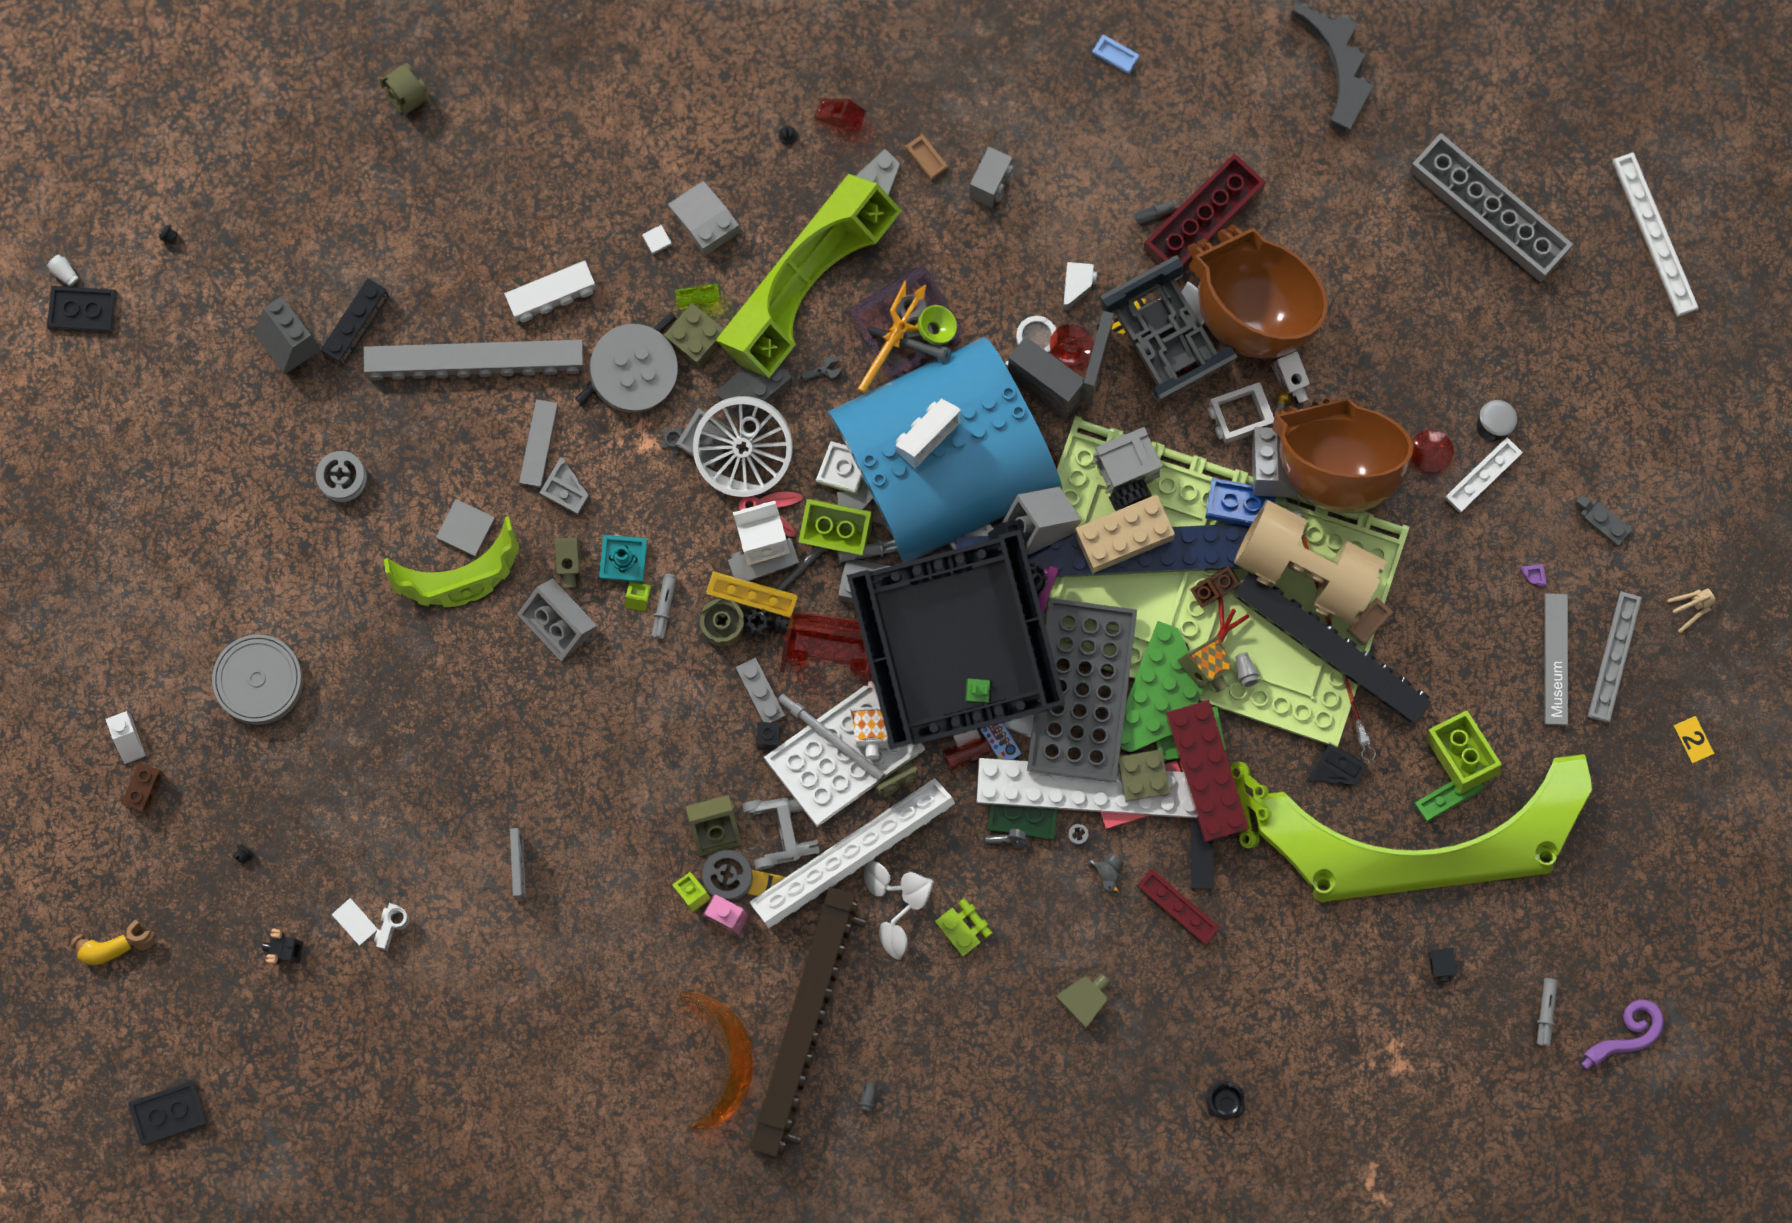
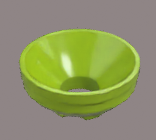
[918,305,957,345]

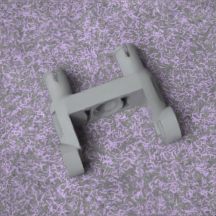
[742,798,819,870]

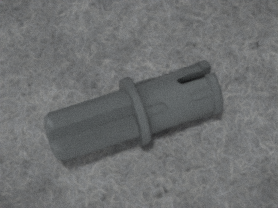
[1134,200,1178,224]

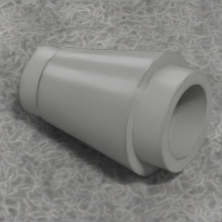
[1235,652,1260,687]

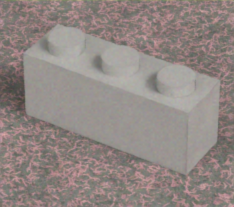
[728,538,799,582]

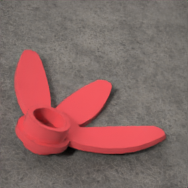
[739,492,803,537]

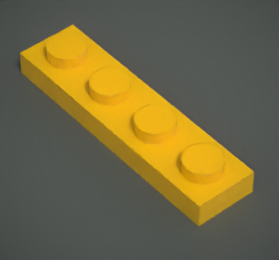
[706,571,798,617]

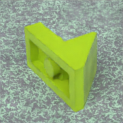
[673,872,711,912]

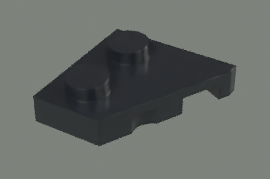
[1307,742,1368,785]

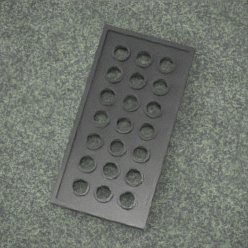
[1027,598,1137,783]

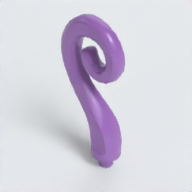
[1581,1000,1664,1070]

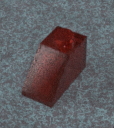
[814,98,866,130]

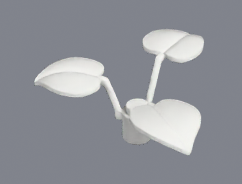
[863,860,933,960]

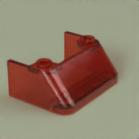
[780,612,871,686]

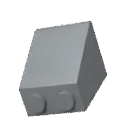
[1002,487,1081,555]

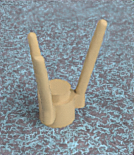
[1667,588,1716,633]

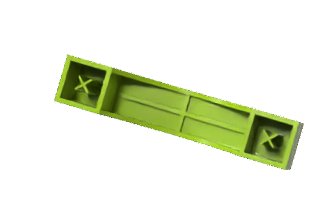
[716,174,902,378]

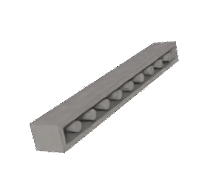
[364,340,584,380]

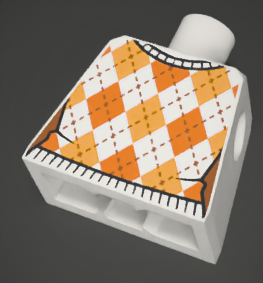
[850,707,889,760]

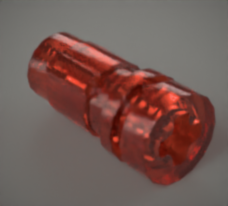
[943,736,991,771]

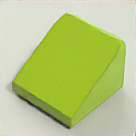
[625,582,651,611]

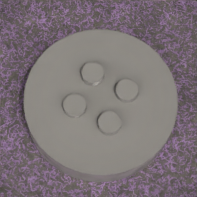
[589,324,678,413]
[212,635,304,725]

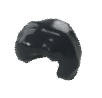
[1205,1079,1246,1121]

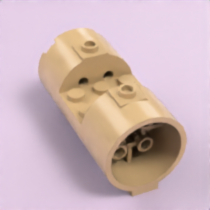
[1234,500,1387,625]

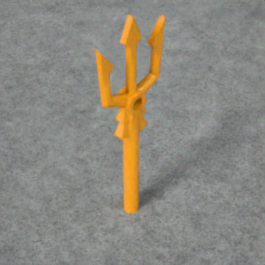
[858,281,937,393]

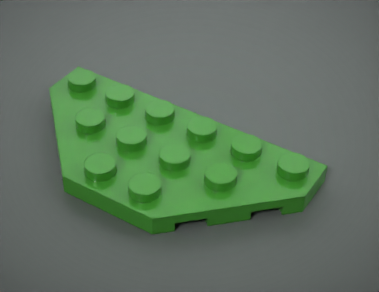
[1120,621,1204,753]

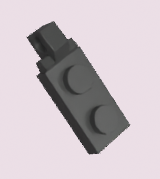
[1575,495,1633,547]

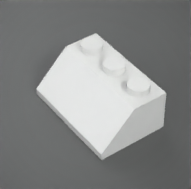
[895,399,961,469]

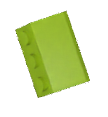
[799,499,875,556]

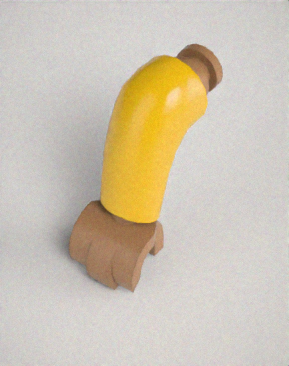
[70,919,156,965]

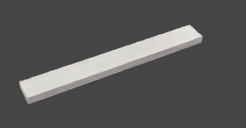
[1612,152,1699,317]

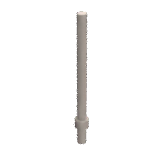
[778,694,885,781]

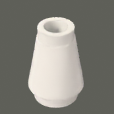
[47,254,79,287]

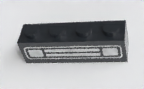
[321,278,389,368]

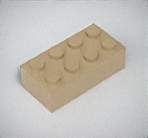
[1075,495,1175,574]

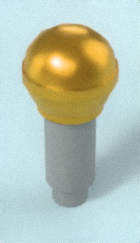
[1273,391,1291,417]

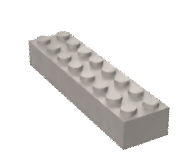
[1409,133,1573,282]

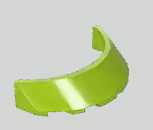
[384,516,519,607]

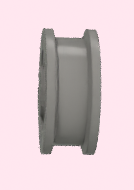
[316,451,367,502]

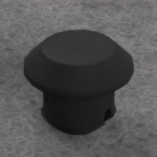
[778,126,797,144]
[159,225,178,244]
[774,615,791,634]
[233,844,253,863]

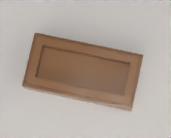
[905,134,948,181]
[1347,597,1393,646]

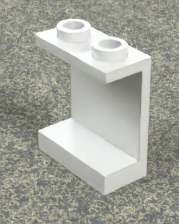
[733,501,790,565]

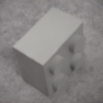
[969,147,1014,208]

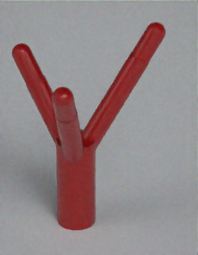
[1216,598,1249,643]

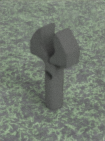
[801,356,842,381]
[985,829,1028,849]

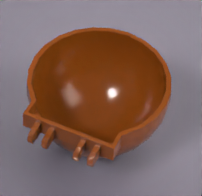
[1188,224,1328,359]
[1272,397,1413,513]

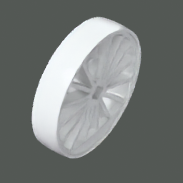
[693,396,793,497]

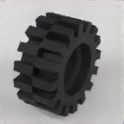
[1109,479,1152,511]

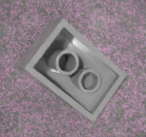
[668,181,740,256]

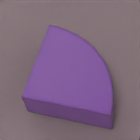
[1520,564,1547,587]

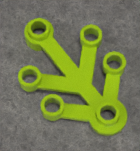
[1230,762,1272,848]

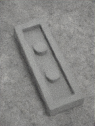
[736,657,785,723]

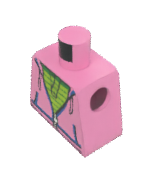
[702,895,749,936]

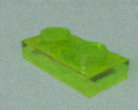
[675,283,720,308]

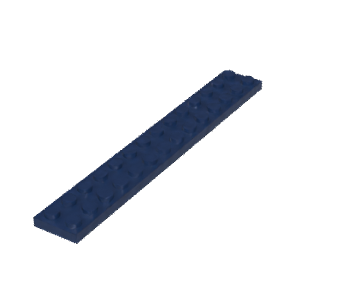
[956,524,1250,577]

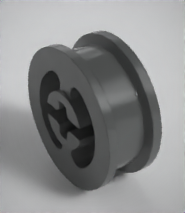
[702,850,753,902]

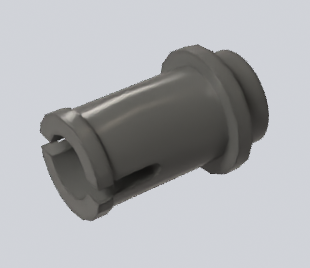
[858,1082,878,1112]

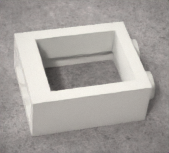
[1207,382,1274,445]

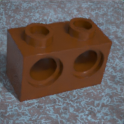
[121,762,164,815]

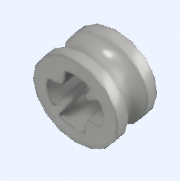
[1068,824,1089,845]

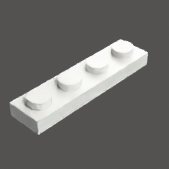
[1445,438,1523,513]

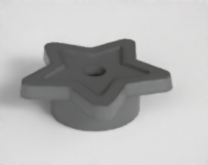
[660,426,682,454]

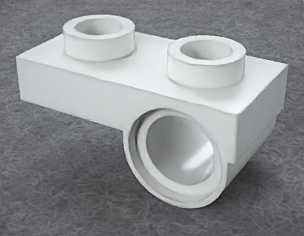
[374,903,410,951]

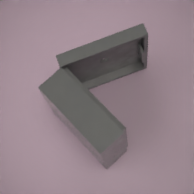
[1008,311,1114,421]

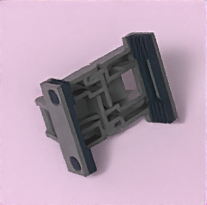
[1100,255,1238,403]

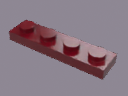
[1137,869,1220,945]

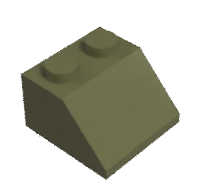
[686,795,742,857]

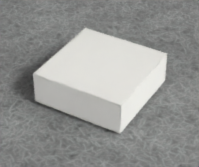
[642,225,672,255]

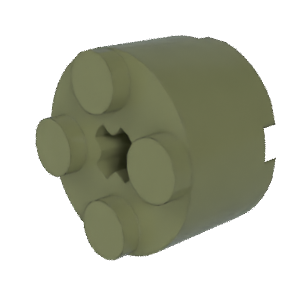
[380,63,427,115]
[700,599,745,648]

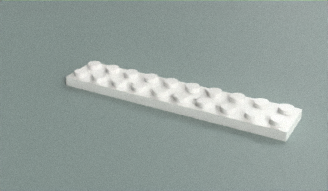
[976,758,1197,819]
[750,778,955,928]

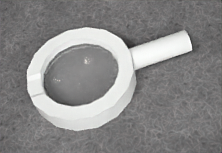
[1005,316,1058,368]

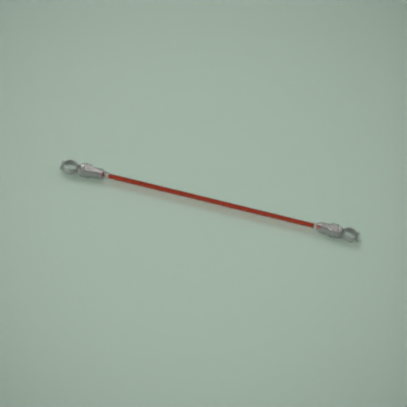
[1286,497,1376,764]

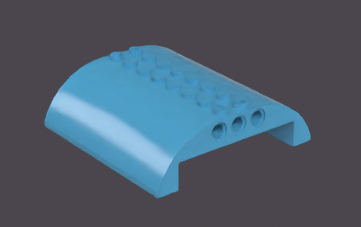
[827,337,1062,563]

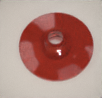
[1050,324,1093,366]

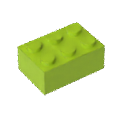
[1426,710,1502,794]

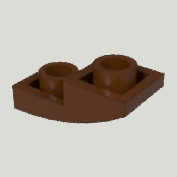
[1190,566,1241,608]

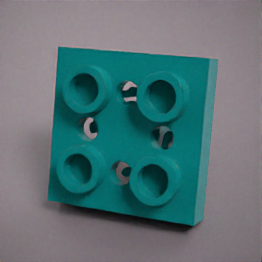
[599,535,648,583]

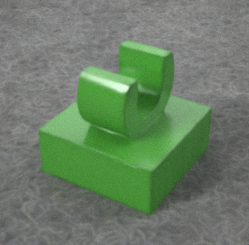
[965,679,990,703]

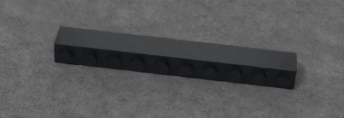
[1234,572,1431,726]

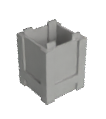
[1092,427,1163,495]

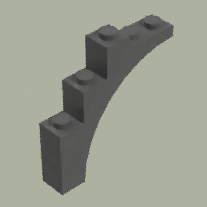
[1291,2,1373,136]

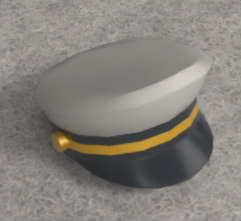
[1477,400,1517,441]

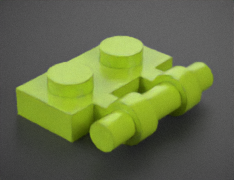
[935,898,992,957]

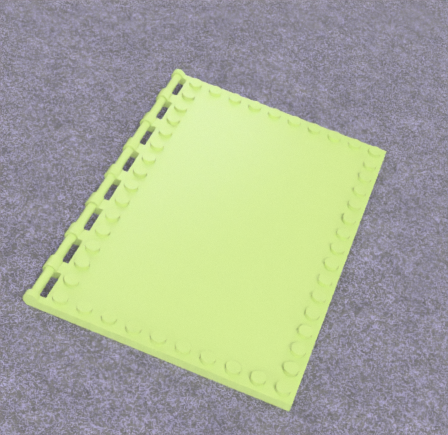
[1043,416,1410,746]

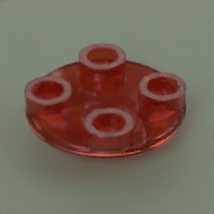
[1412,429,1454,472]

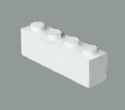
[504,261,597,323]

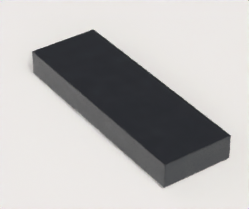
[1190,822,1214,889]

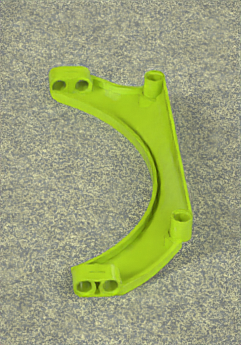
[1252,754,1592,902]

